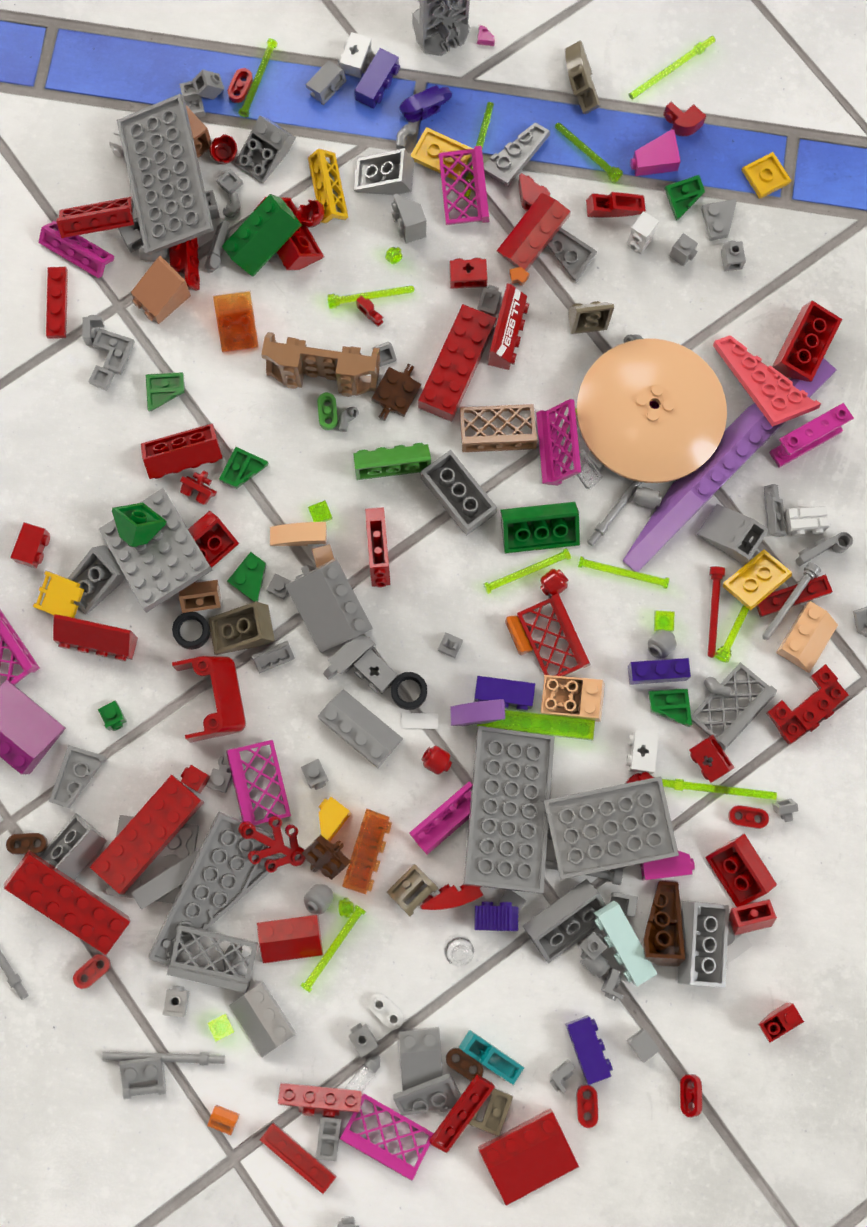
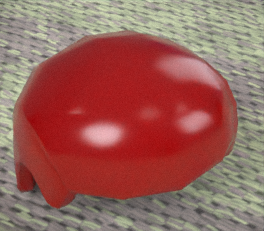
[210,134,237,164]
[296,200,325,228]

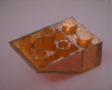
[213,290,259,352]

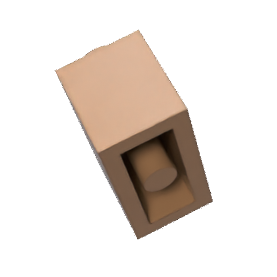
[179,580,221,613]

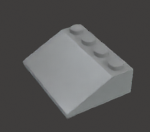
[285,558,373,652]

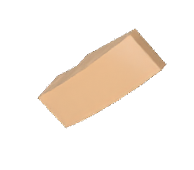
[270,522,327,546]

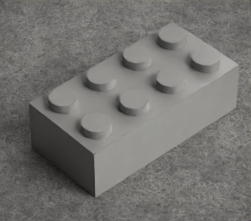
[421,450,497,536]

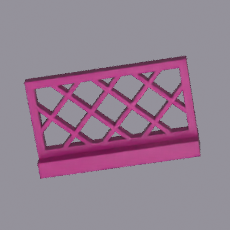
[439,145,489,225]
[536,399,581,486]
[0,609,40,685]
[226,740,291,825]
[339,1093,434,1181]

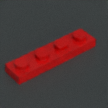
[46,267,68,339]
[756,574,833,618]
[429,1074,495,1153]
[260,1122,337,1194]

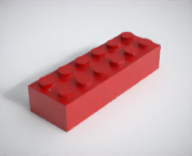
[418,304,496,422]
[90,775,205,894]
[4,850,131,955]

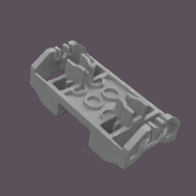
[412,0,470,56]

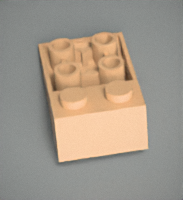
[541,675,605,722]

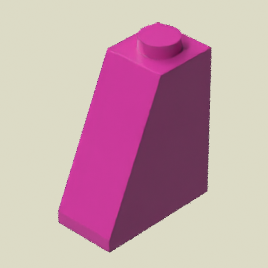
[630,130,681,176]
[640,851,695,881]

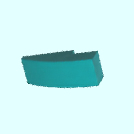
[459,1030,524,1085]

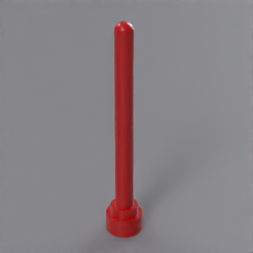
[708,566,725,658]

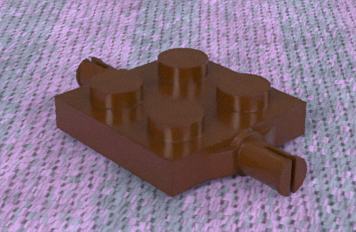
[371,364,422,421]
[302,834,351,880]

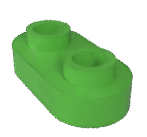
[317,393,338,430]

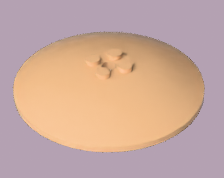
[577,339,727,483]

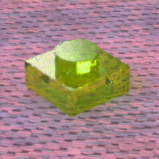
[308,500,333,522]
[654,611,675,632]
[207,1013,235,1042]

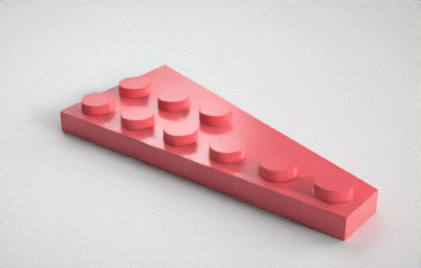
[713,335,821,427]

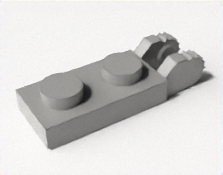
[204,220,230,273]

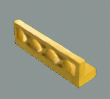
[308,148,348,223]

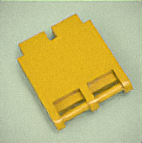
[33,570,84,618]

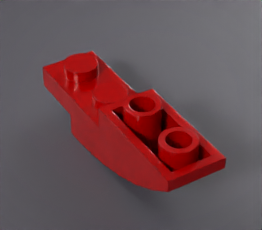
[420,884,483,910]

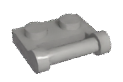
[119,1056,166,1099]

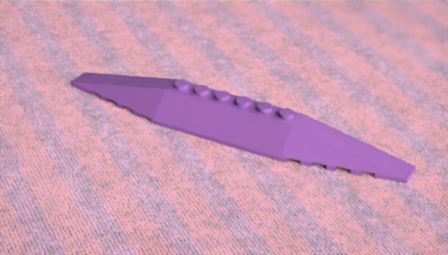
[623,358,837,574]

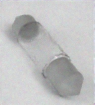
[345,1055,380,1092]

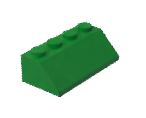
[222,194,302,277]
[500,502,580,554]

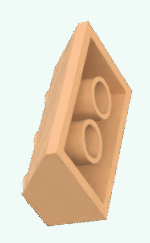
[776,601,838,673]

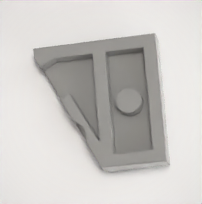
[701,199,737,241]

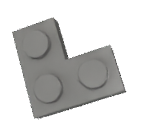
[92,328,135,375]

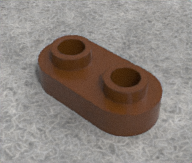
[6,833,48,855]
[446,1048,484,1081]

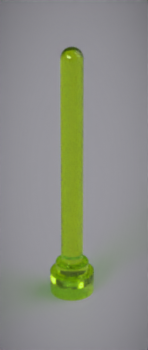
[555,122,623,183]
[327,285,415,309]
[714,605,749,663]

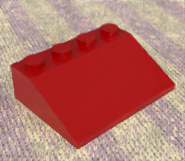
[478,1108,579,1206]

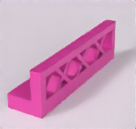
[38,221,115,278]
[409,781,473,855]

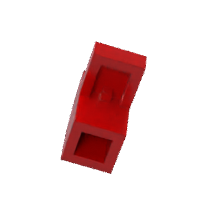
[663,102,706,136]

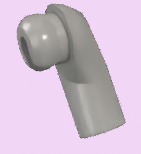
[223,193,241,218]
[338,407,359,432]

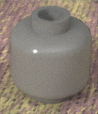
[648,630,677,658]
[304,884,333,914]

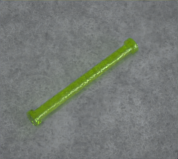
[238,38,278,118]
[483,548,571,594]
[578,556,670,589]
[300,905,366,992]

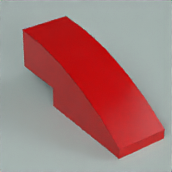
[586,192,646,218]

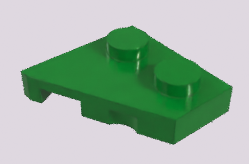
[219,447,269,489]
[227,552,266,602]
[648,689,692,727]

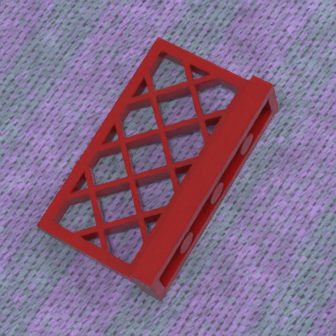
[56,197,134,238]
[517,593,591,676]

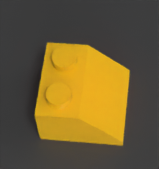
[318,797,351,842]

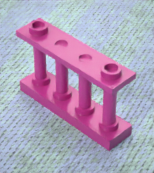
[769,403,854,468]

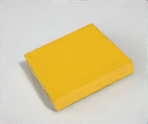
[741,152,792,199]

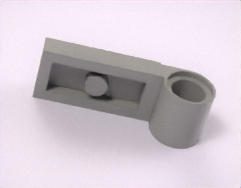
[795,532,853,567]

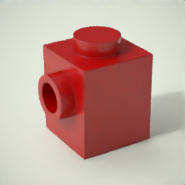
[180,765,210,794]

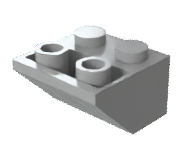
[391,194,426,243]

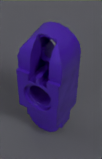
[399,85,452,123]

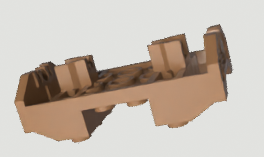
[261,332,380,397]

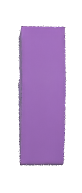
[450,699,505,726]

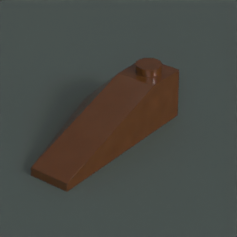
[643,881,685,967]

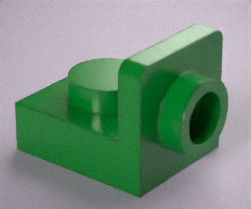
[98,700,127,731]

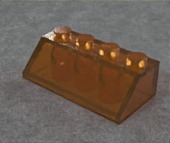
[342,809,392,894]

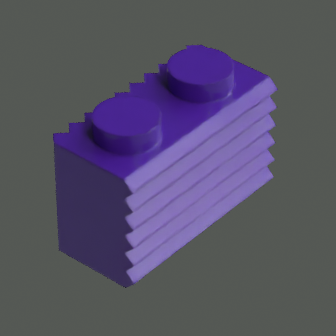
[474,902,519,931]

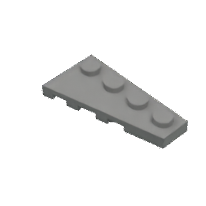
[483,122,550,187]

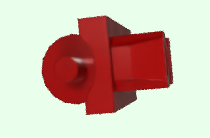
[180,471,217,504]

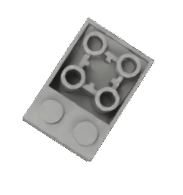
[234,116,296,183]
[697,504,769,565]

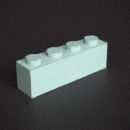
[594,901,657,986]

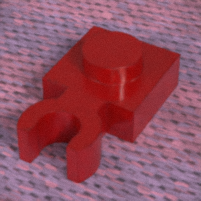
[356,295,383,327]

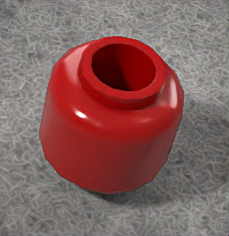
[540,569,569,596]
[422,746,452,775]

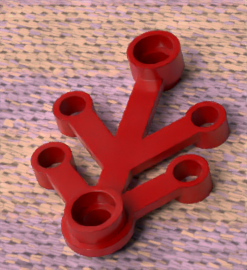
[238,816,306,873]

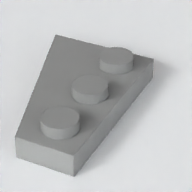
[547,228,597,282]
[49,745,107,808]
[393,1073,461,1116]

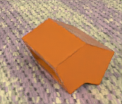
[509,267,530,286]
[207,1105,240,1135]

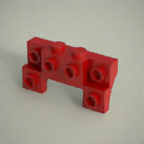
[766,664,849,744]

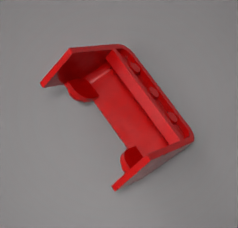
[172,656,246,743]

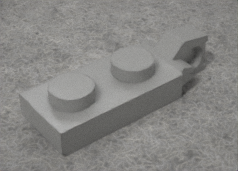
[764,484,786,537]

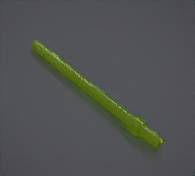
[629,36,716,100]
[464,102,494,199]
[662,778,777,800]

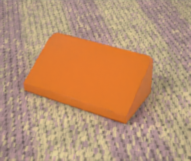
[505,616,533,655]

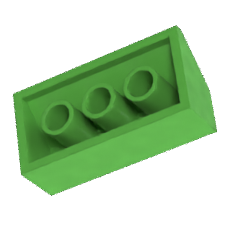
[353,443,431,480]

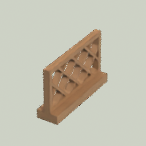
[460,404,538,452]

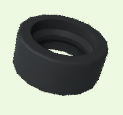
[172,612,210,650]
[391,672,427,710]

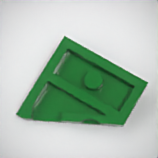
[664,175,705,221]
[146,372,185,411]

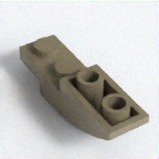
[565,40,601,114]

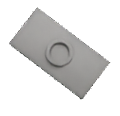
[252,641,295,674]

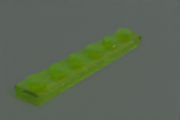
[477,710,595,740]

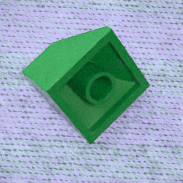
[112,502,167,547]

